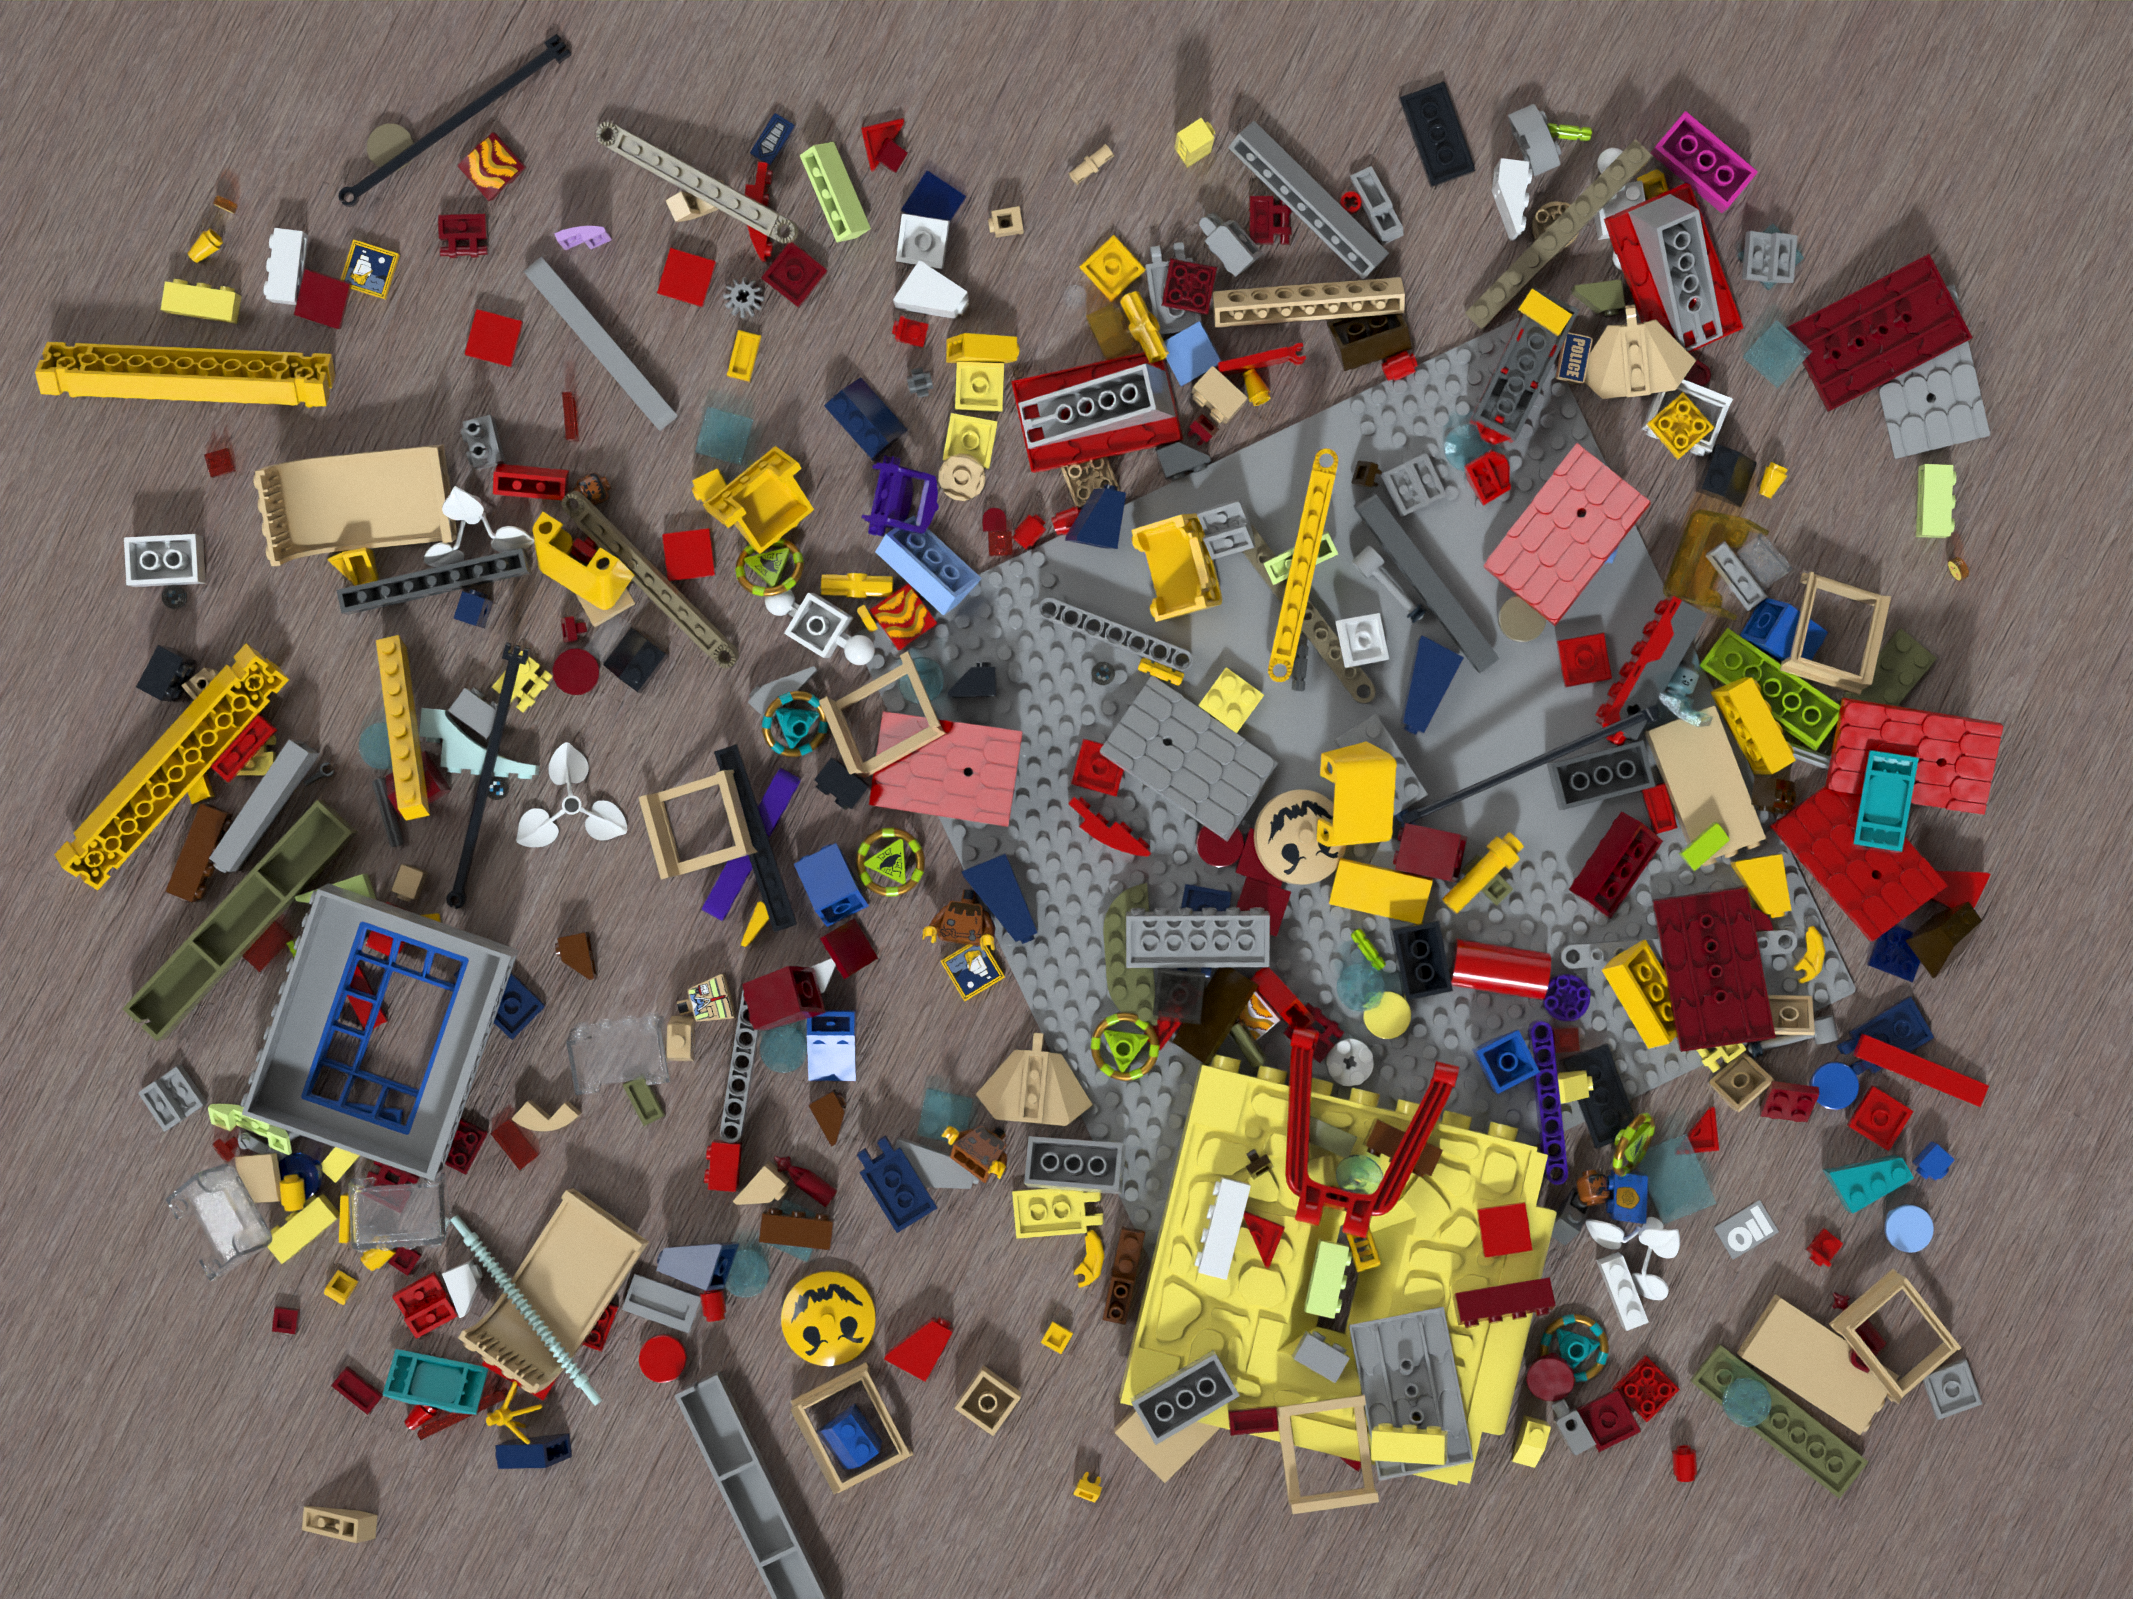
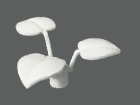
[424,486,534,568]
[516,742,627,847]
[1586,1217,1680,1300]

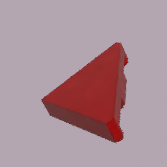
[861,118,905,172]
[1674,1106,1719,1155]
[1243,1211,1285,1269]

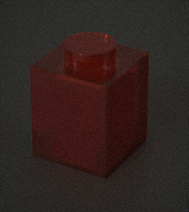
[1552,1025,1580,1053]

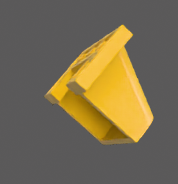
[703,446,814,554]

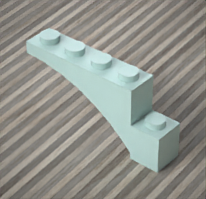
[419,708,540,779]

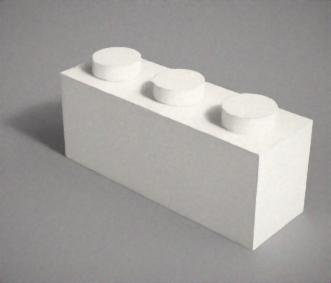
[264,228,308,305]
[1596,1252,1649,1331]

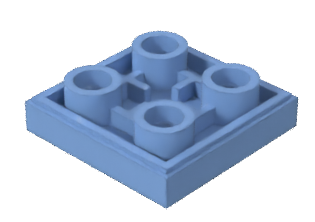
[1164,321,1222,386]

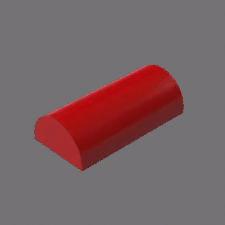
[1450,938,1551,1000]

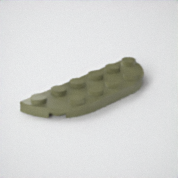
[1103,883,1157,1025]

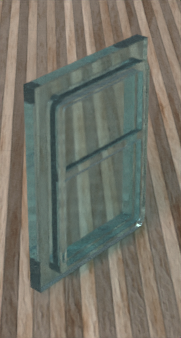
[1638,1134,1717,1225]

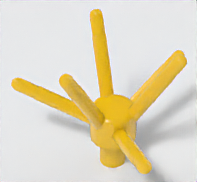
[486,1381,542,1444]

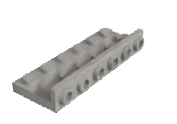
[1126,907,1270,968]

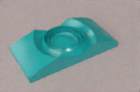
[1853,750,1919,852]
[383,1349,489,1415]

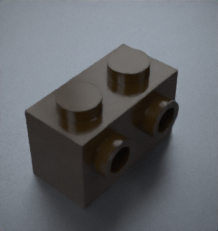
[1751,776,1796,814]

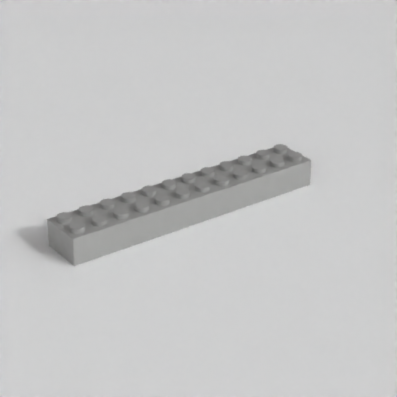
[674,1370,830,1599]

